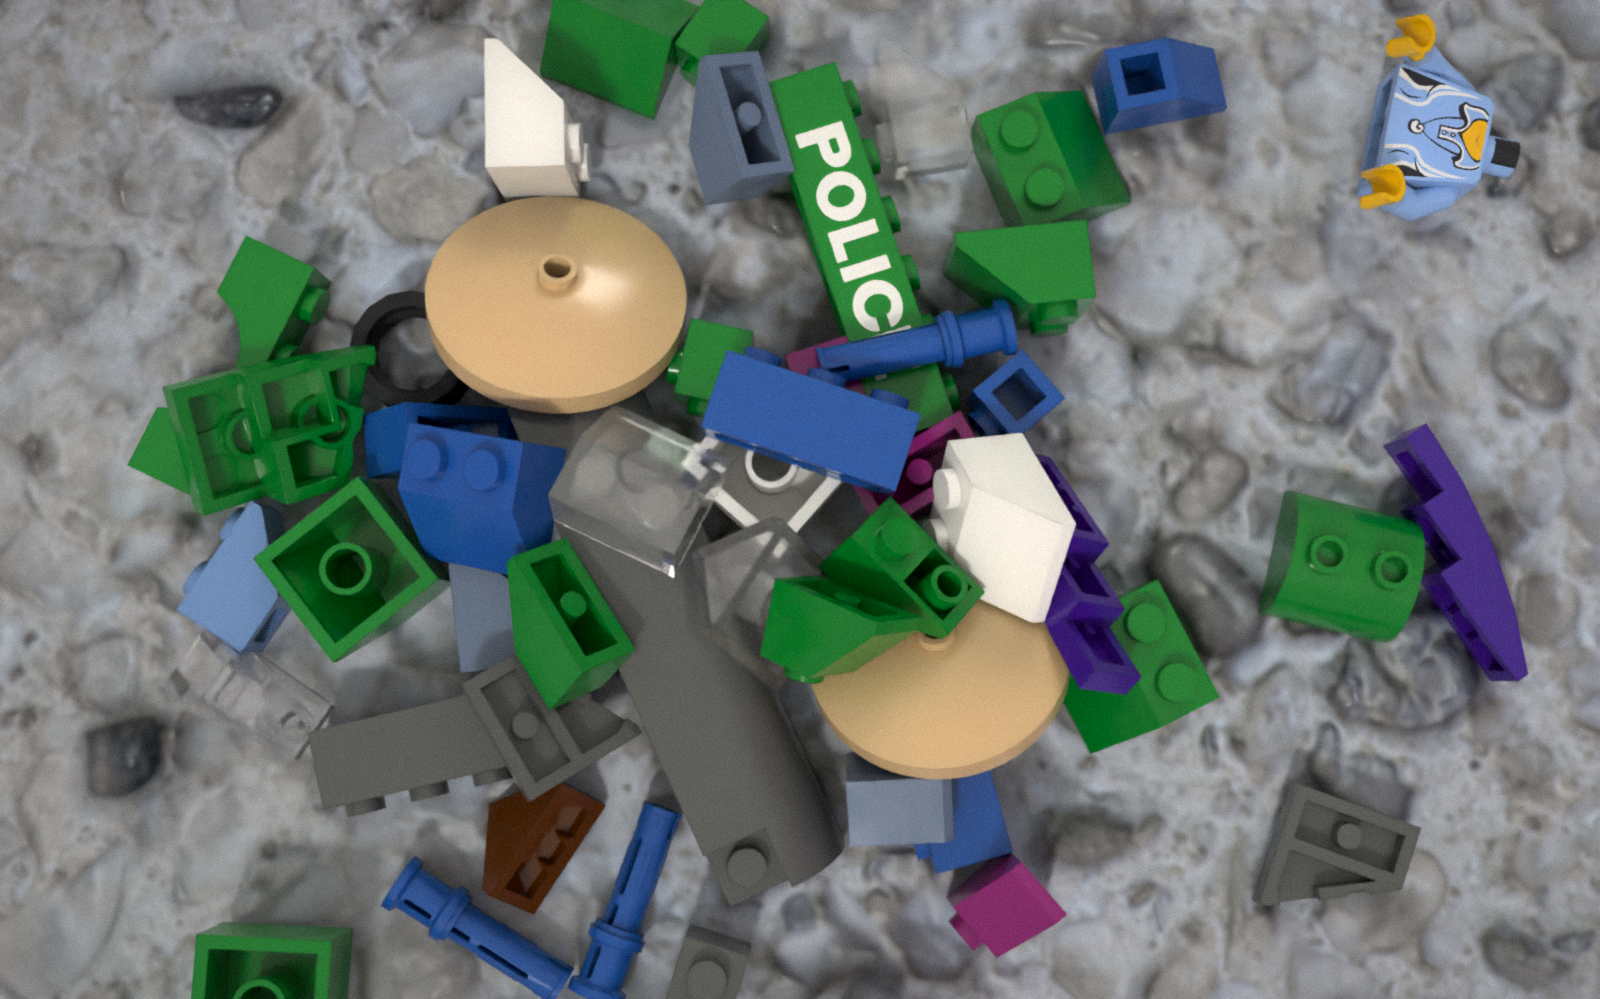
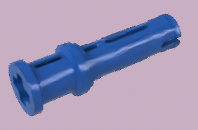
[815,297,1018,383]
[568,801,683,999]
[381,856,574,999]

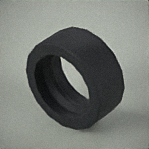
[350,290,469,407]

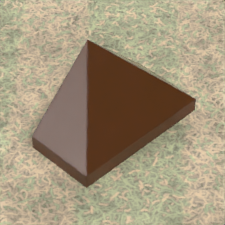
[482,782,606,914]

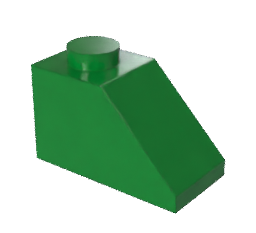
[506,537,636,710]
[760,575,921,684]

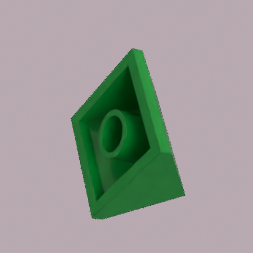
[540,0,700,120]

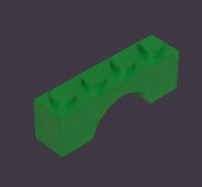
[127,235,332,496]

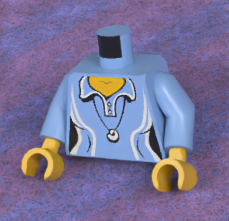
[1356,14,1520,221]

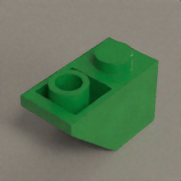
[818,496,985,639]

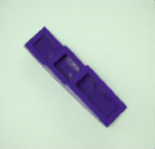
[1383,423,1528,682]
[1034,453,1142,695]

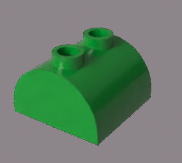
[1258,490,1425,643]

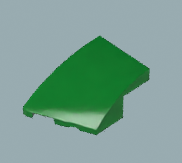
[162,344,377,516]

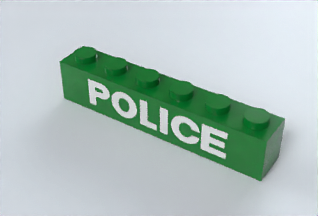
[768,62,961,438]

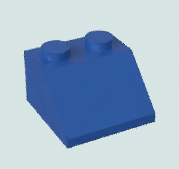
[397,422,567,575]

